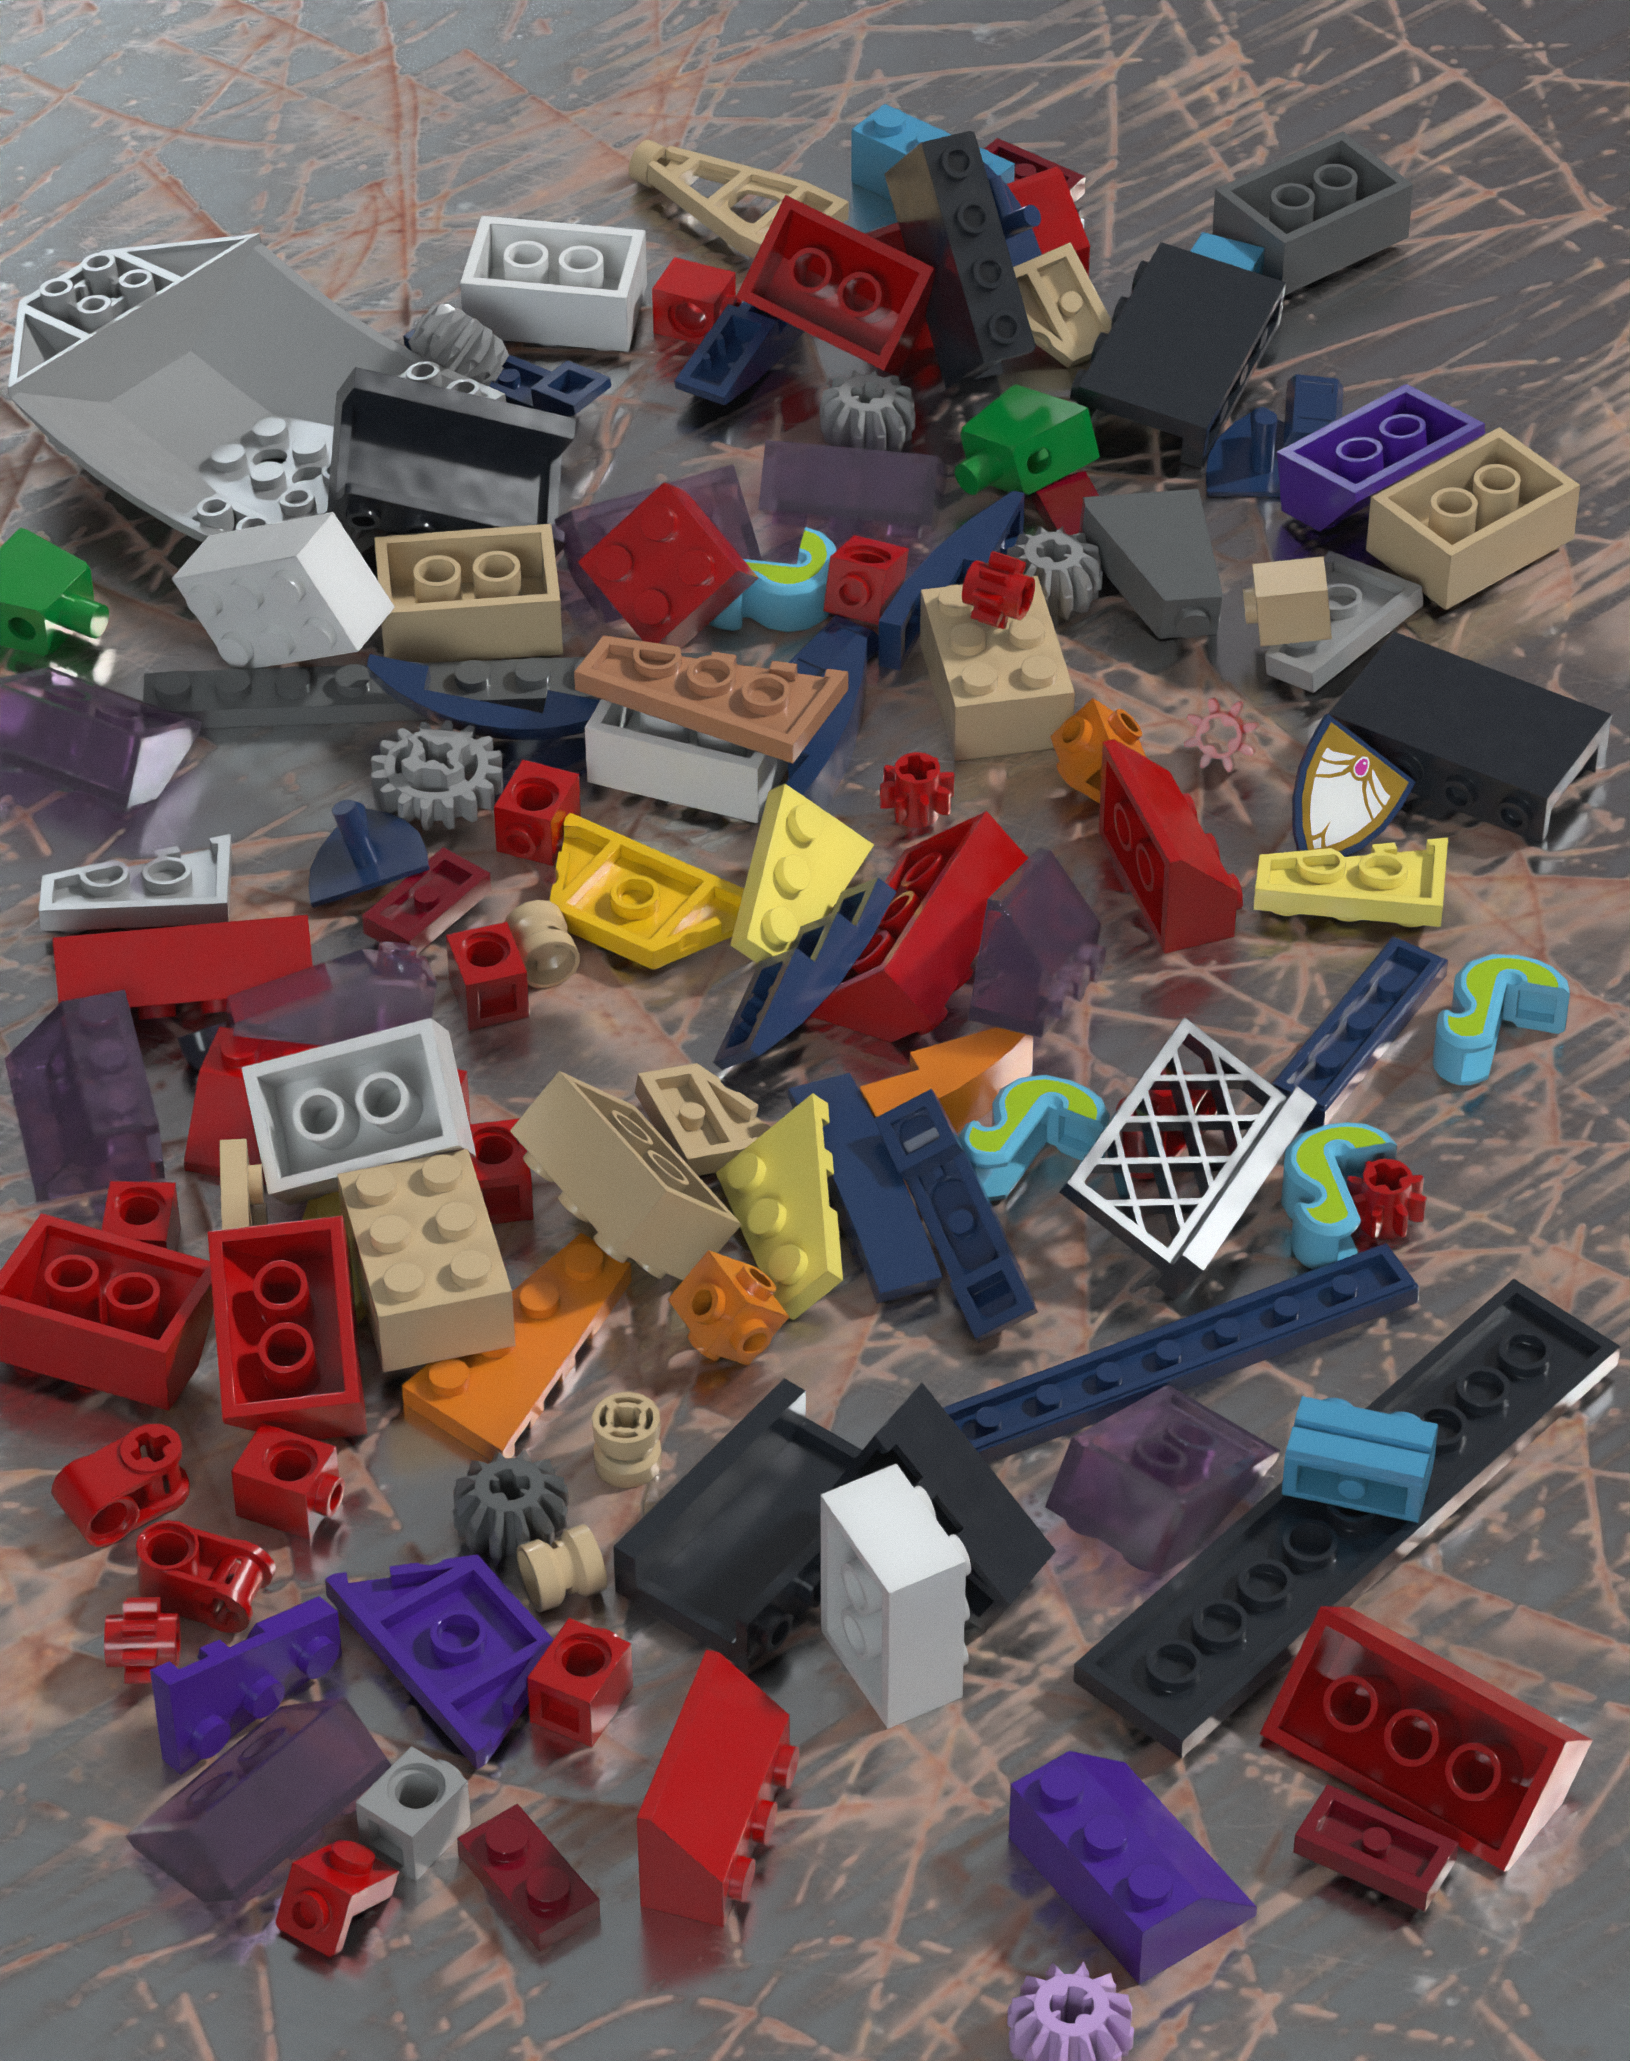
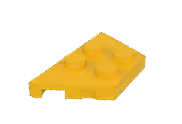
[549,813,744,970]

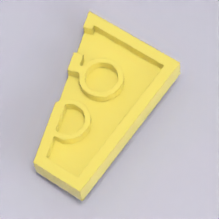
[730,784,874,964]
[1253,837,1448,927]
[716,1093,843,1321]

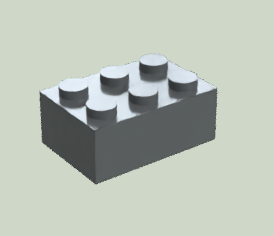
[1212,131,1413,295]

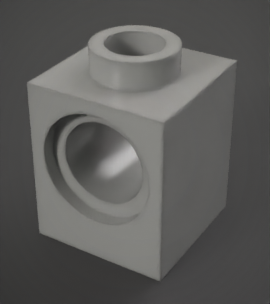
[356,1746,471,1881]

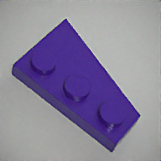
[150,1596,342,1775]

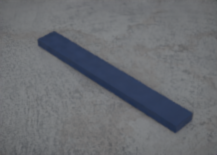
[943,1243,1419,1464]

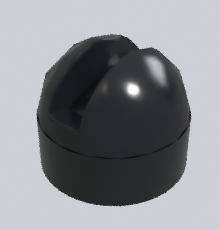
[177,1021,228,1070]

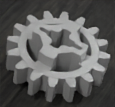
[371,720,503,830]

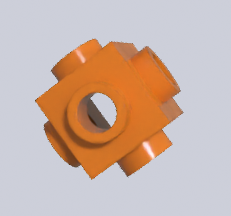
[1050,698,1147,804]
[667,1250,790,1366]

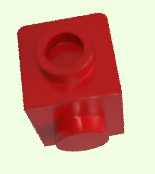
[275,1839,399,1957]

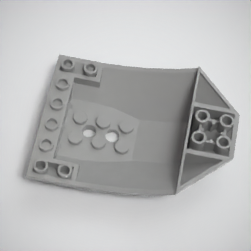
[8,233,506,554]

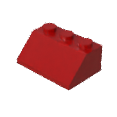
[736,195,936,376]
[1099,739,1243,954]
[0,1213,214,1411]
[208,1216,367,1440]
[637,1649,799,1927]

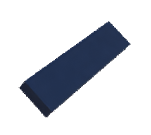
[1271,937,1448,1127]

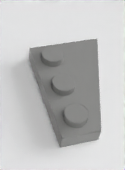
[1265,551,1423,693]
[39,834,232,933]

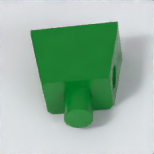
[954,384,1100,496]
[0,527,109,656]

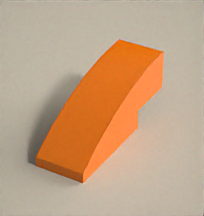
[860,1018,1034,1133]

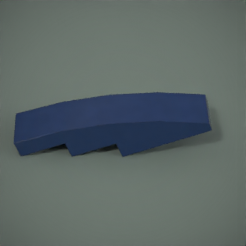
[674,301,805,405]
[878,490,1024,671]
[785,634,867,811]
[713,877,896,1070]
[787,1073,942,1304]

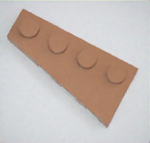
[574,635,848,764]

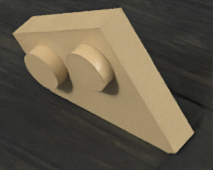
[1013,242,1112,368]
[635,1063,771,1175]

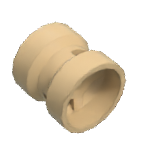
[504,900,580,988]
[592,1392,662,1488]
[517,1524,607,1612]

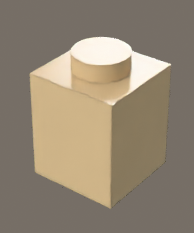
[1243,557,1332,647]

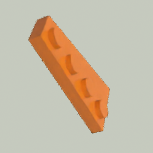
[402,1233,632,1461]

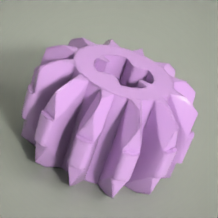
[1007,1961,1134,2061]

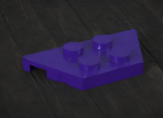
[325,1554,554,1769]

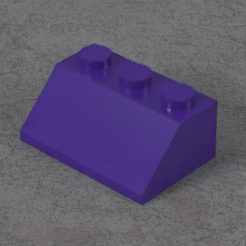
[1277,384,1485,532]
[1008,1751,1257,1985]

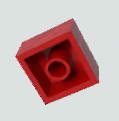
[578,482,758,649]

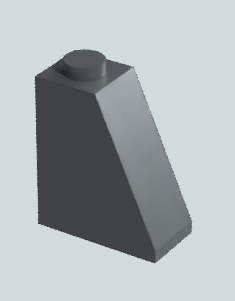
[1079,489,1223,639]

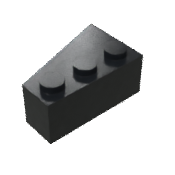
[829,1382,1056,1633]

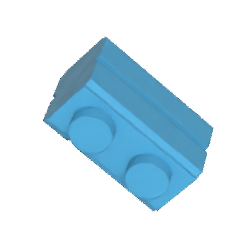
[1282,1396,1438,1523]

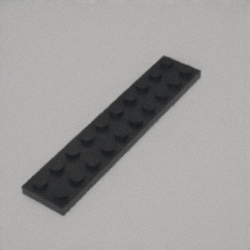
[1073,1279,1621,1759]

